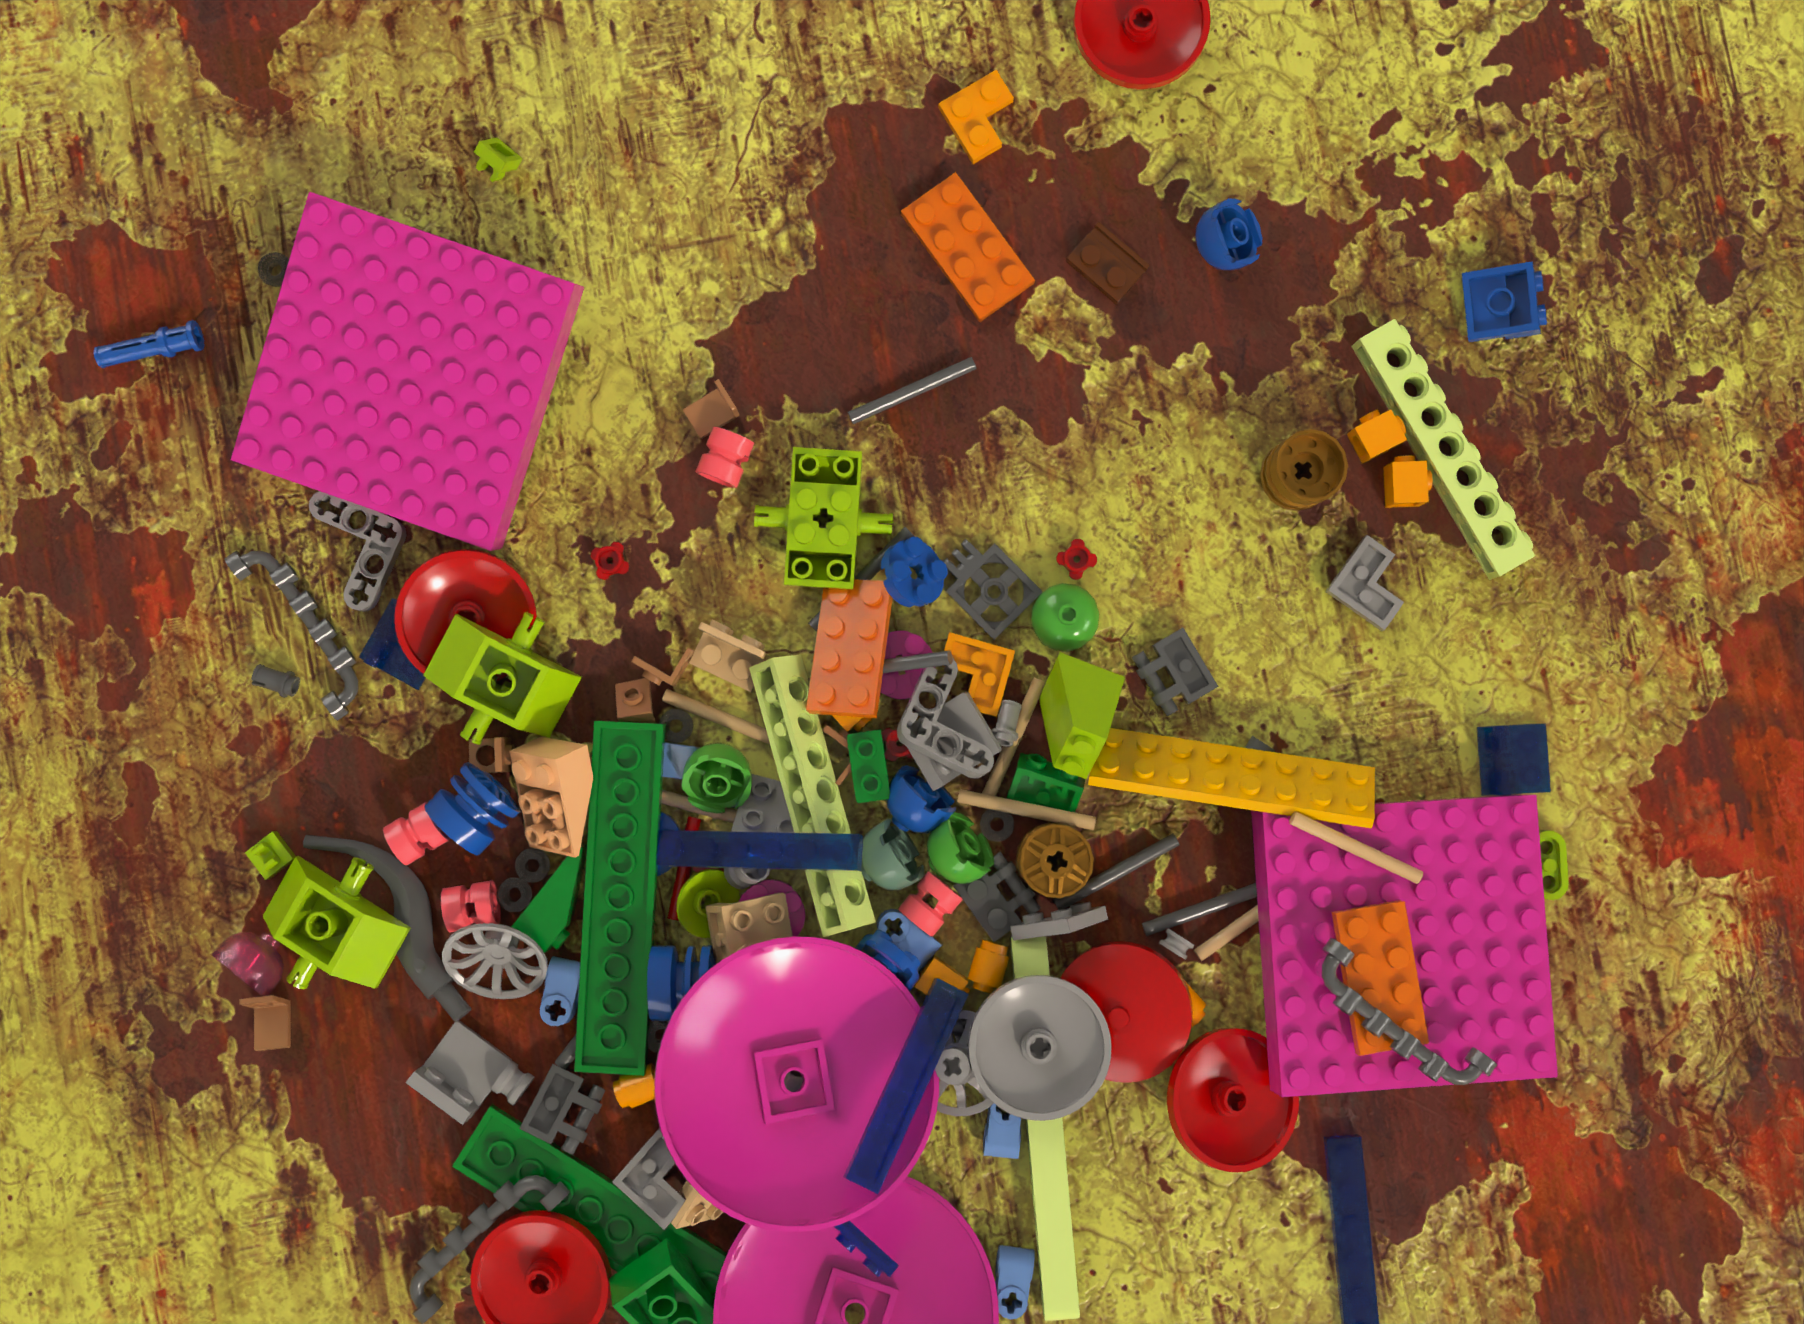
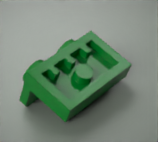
[847,729,890,803]
[1006,753,1085,812]

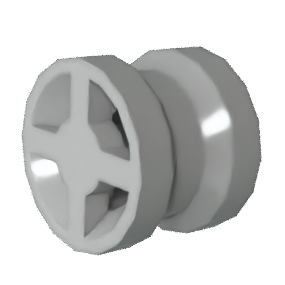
[491,1061,535,1106]

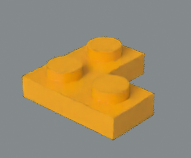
[938,69,1014,164]
[941,632,1015,717]

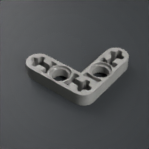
[309,491,406,612]
[897,658,994,779]

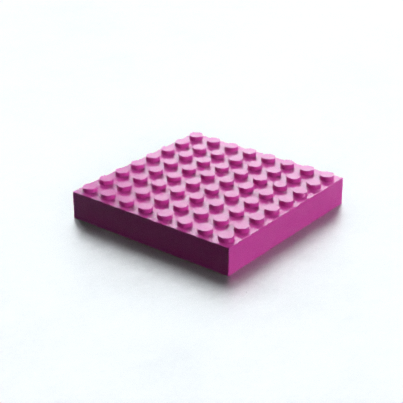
[231,191,584,551]
[1251,794,1558,1097]

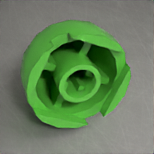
[1031,583,1100,652]
[681,743,752,813]
[927,812,994,884]

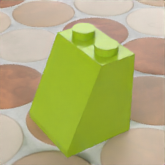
[1039,652,1125,779]

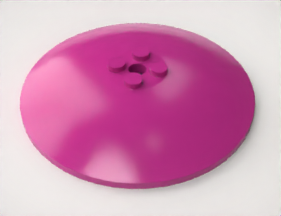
[654,937,939,1232]
[713,1177,999,1324]

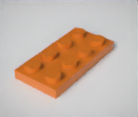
[901,172,1035,322]
[806,579,893,718]
[1332,900,1429,1056]

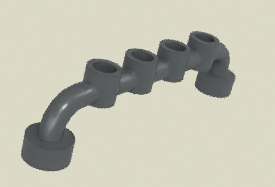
[224,551,358,721]
[1321,938,1497,1085]
[409,1175,570,1324]

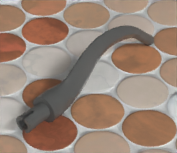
[303,835,472,1022]

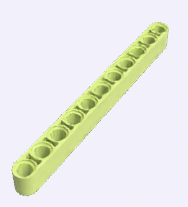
[1010,936,1080,1321]

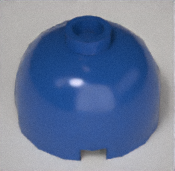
[1196,198,1263,270]
[886,765,956,833]

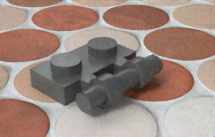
[1132,628,1219,716]
[953,851,1041,942]
[519,1064,606,1155]

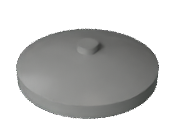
[968,975,1111,1121]

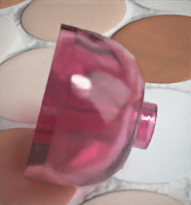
[210,931,284,996]

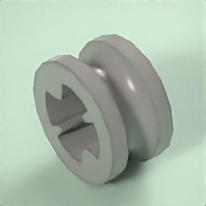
[1159,929,1195,960]

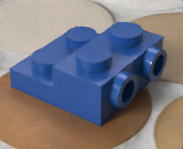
[1462,261,1547,342]

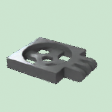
[943,539,1043,641]

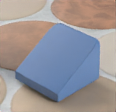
[663,742,700,779]

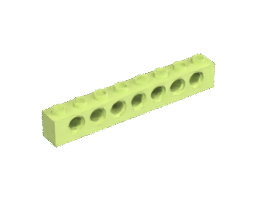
[1351,319,1535,580]
[749,654,876,937]

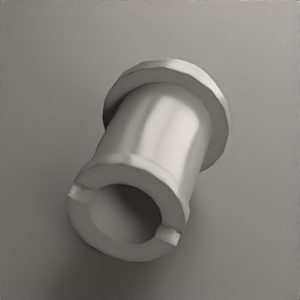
[991,700,1022,747]

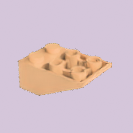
[509,737,594,858]

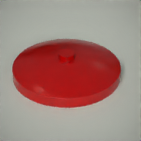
[1073,0,1210,89]
[394,549,537,681]
[1060,941,1193,1083]
[1167,1028,1299,1173]
[470,1210,612,1324]

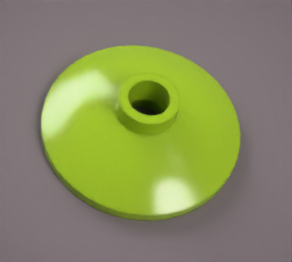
[677,869,740,938]

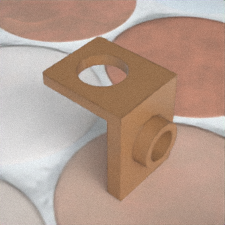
[683,379,740,439]
[631,647,694,687]
[615,678,657,724]
[823,725,851,786]
[469,737,515,773]
[239,995,291,1051]

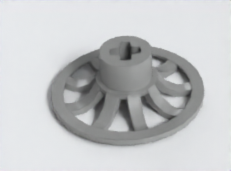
[442,923,548,999]
[927,1009,994,1116]

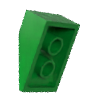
[609,1238,715,1324]

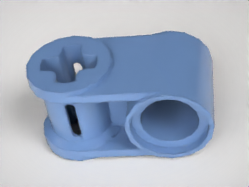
[877,909,942,972]
[540,956,580,1026]
[983,1104,1021,1159]
[995,1245,1035,1319]

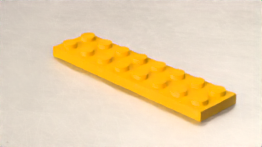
[1088,728,1375,829]

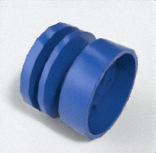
[425,762,521,856]
[647,945,716,1021]

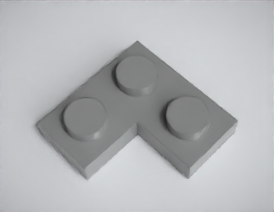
[1325,535,1404,631]
[1010,902,1108,940]
[612,1128,685,1230]

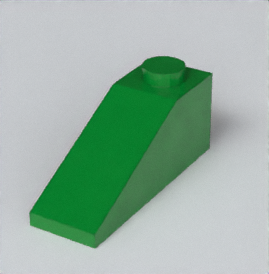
[512,842,587,953]

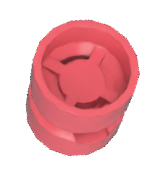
[695,427,754,488]
[383,802,450,865]
[898,871,963,937]
[441,880,501,933]

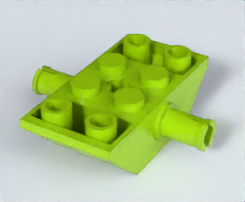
[754,447,893,590]
[423,612,582,745]
[263,856,411,989]

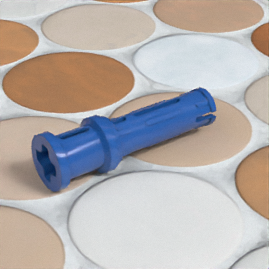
[94,320,204,368]

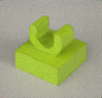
[474,138,523,182]
[245,831,295,880]

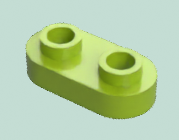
[1539,830,1569,900]

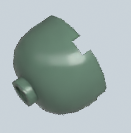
[859,818,924,890]

